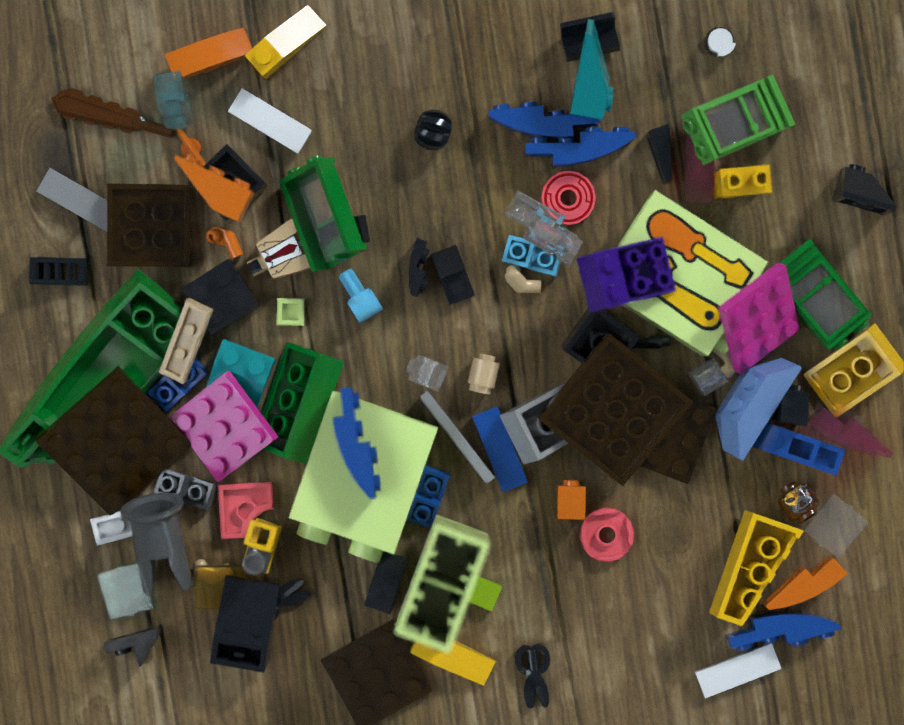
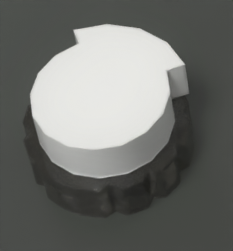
[704,27,736,58]

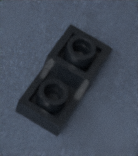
[409,238,430,297]
[364,551,409,614]

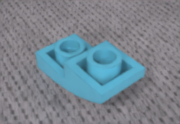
[502,235,564,277]

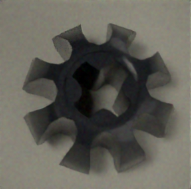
[414,109,452,151]

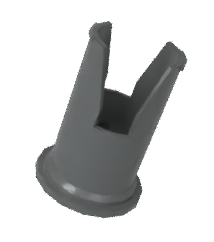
[120,492,194,597]

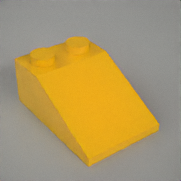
[803,323,904,418]

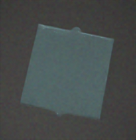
[97,563,154,620]

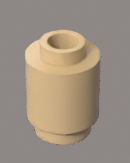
[468,353,500,395]

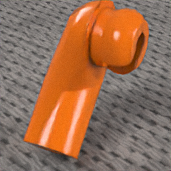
[206,227,243,259]

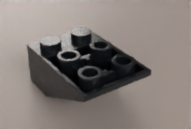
[210,575,280,673]

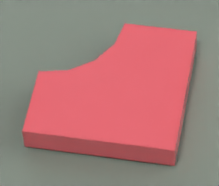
[218,481,274,540]

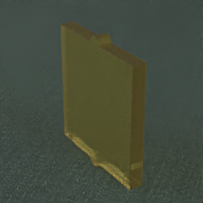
[193,565,245,610]

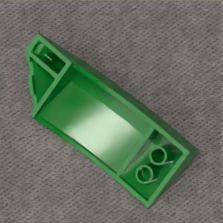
[0,269,183,467]

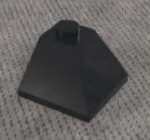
[832,164,897,215]

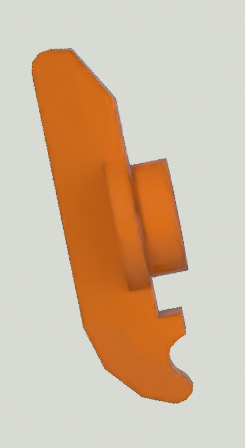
[175,126,206,167]

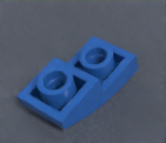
[148,357,209,412]
[406,465,450,529]

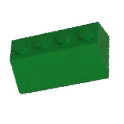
[262,342,344,464]

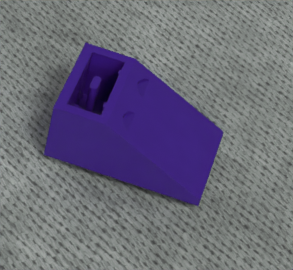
[576,237,676,312]

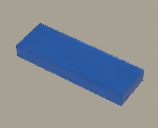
[472,406,528,492]

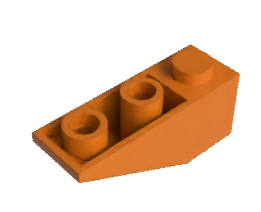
[174,153,254,223]

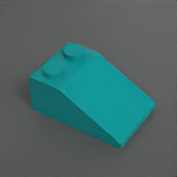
[570,19,614,120]
[206,339,277,408]

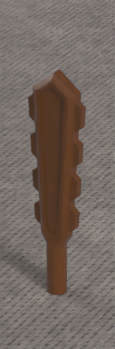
[52,88,174,138]

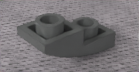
[154,468,218,511]

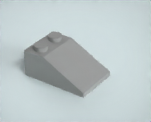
[499,381,569,464]

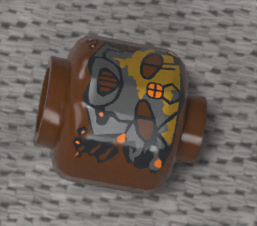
[778,481,820,523]

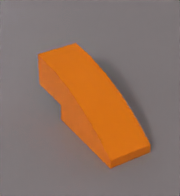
[164,27,252,83]
[762,555,848,610]

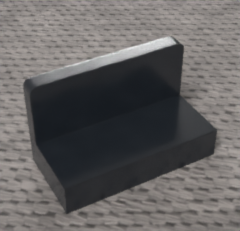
[560,12,620,62]

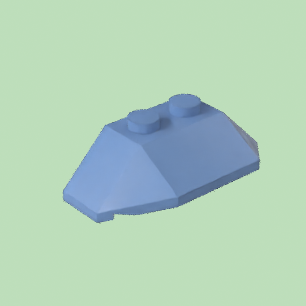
[715,358,802,461]

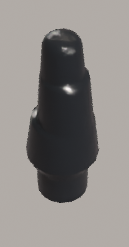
[633,334,670,349]

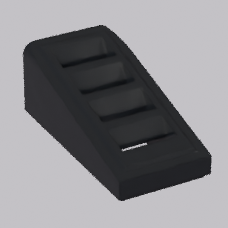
[646,124,672,185]
[29,257,88,286]

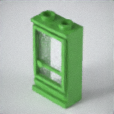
[681,74,795,166]

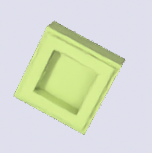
[276,298,305,326]

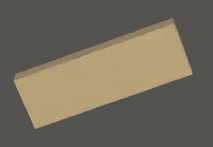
[159,298,214,384]

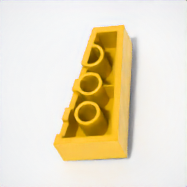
[709,510,804,626]

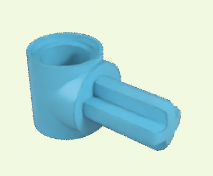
[339,269,383,323]

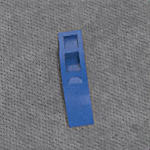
[488,102,600,139]
[525,127,636,167]
[332,387,381,499]
[752,423,845,476]
[726,612,841,651]

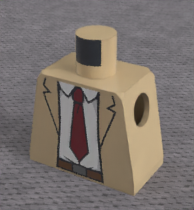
[247,219,310,280]

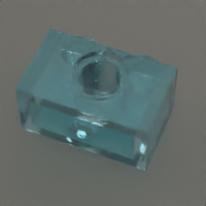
[153,71,193,130]

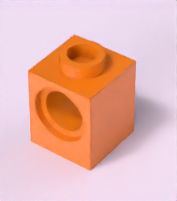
[556,480,586,520]

